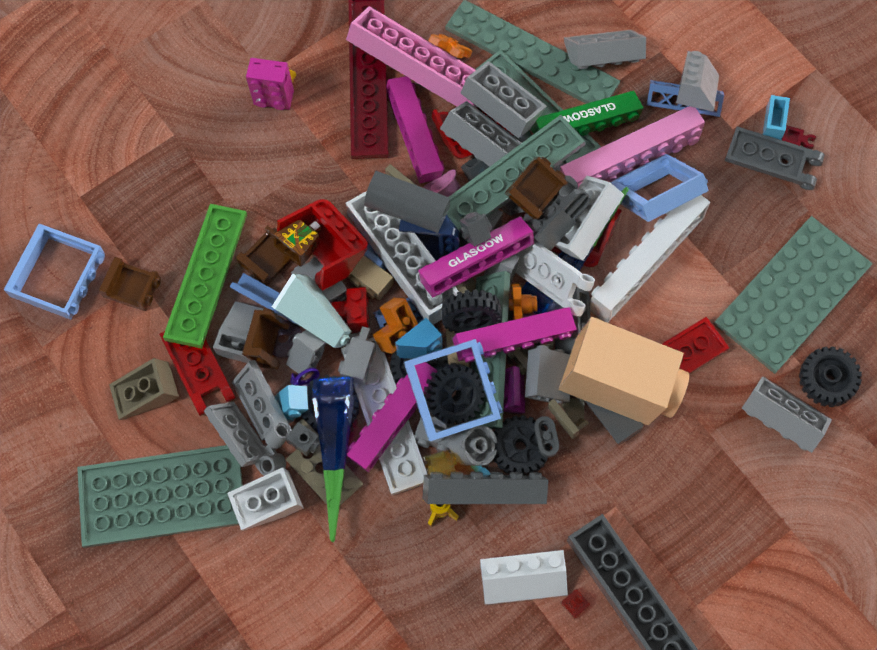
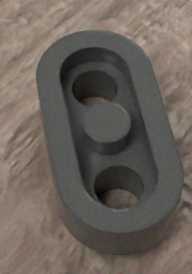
[534,416,559,458]

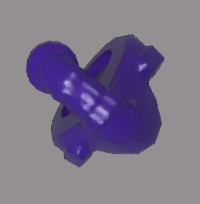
[290,368,320,386]

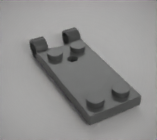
[725,126,825,190]

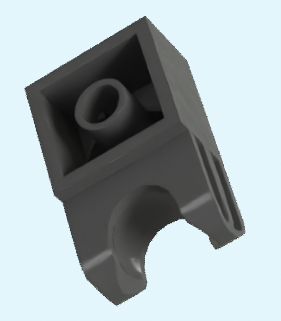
[523,176,590,250]

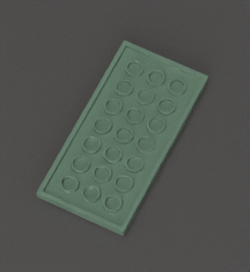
[714,216,873,374]
[77,445,243,548]

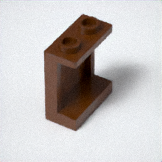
[504,156,568,219]
[236,225,292,286]
[99,257,161,311]
[242,308,290,370]

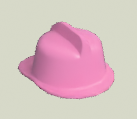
[423,170,461,197]

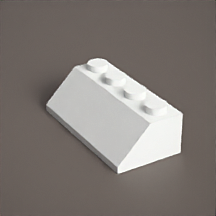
[555,175,624,261]
[480,550,568,605]

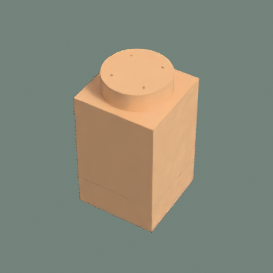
[558,317,689,425]

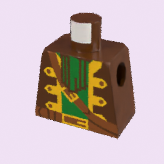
[274,220,321,267]

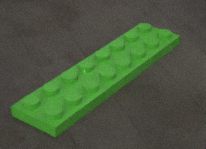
[163,204,247,349]

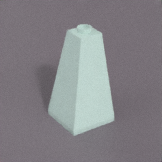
[272,274,352,348]

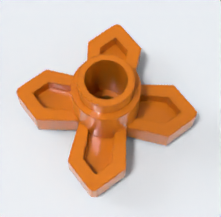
[428,34,472,58]
[509,283,537,320]

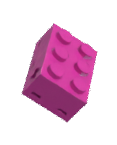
[246,58,294,110]

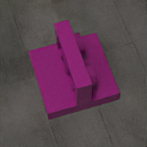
[503,366,525,415]

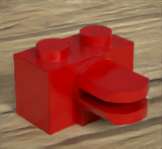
[330,287,370,334]

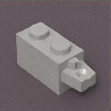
[338,326,376,385]

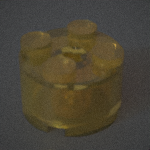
[423,450,457,475]

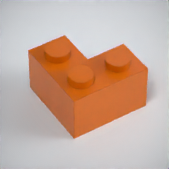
[373,298,418,353]

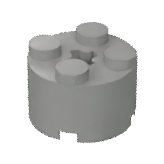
[448,425,497,466]

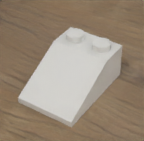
[227,467,303,531]

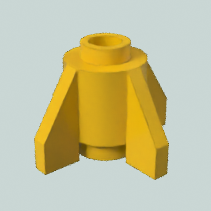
[422,499,459,527]

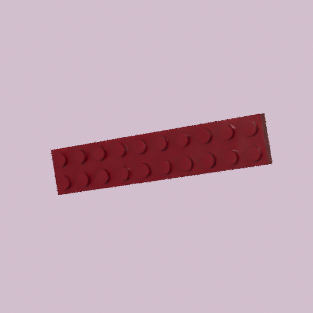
[348,0,388,159]

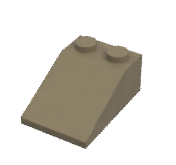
[109,358,179,420]

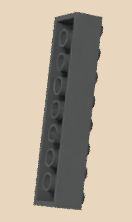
[567,514,698,650]

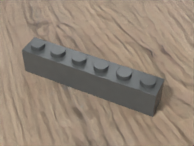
[422,472,548,504]

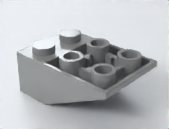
[213,301,263,363]

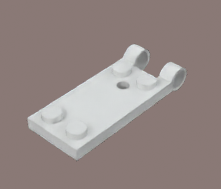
[514,240,595,316]

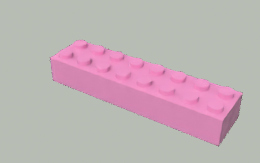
[346,6,477,108]
[560,106,705,188]

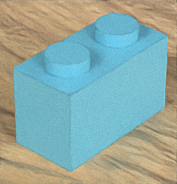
[763,95,790,140]
[274,385,308,423]

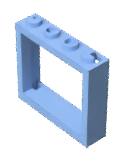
[610,154,709,222]
[4,224,105,320]
[404,339,503,441]

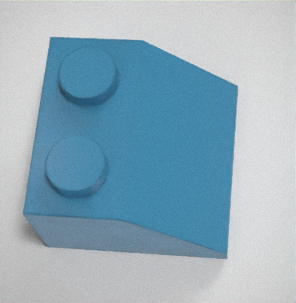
[395,318,443,359]

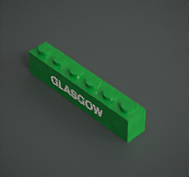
[531,90,643,136]

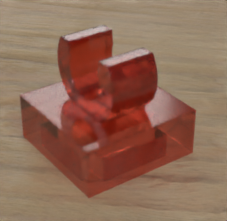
[560,589,590,619]

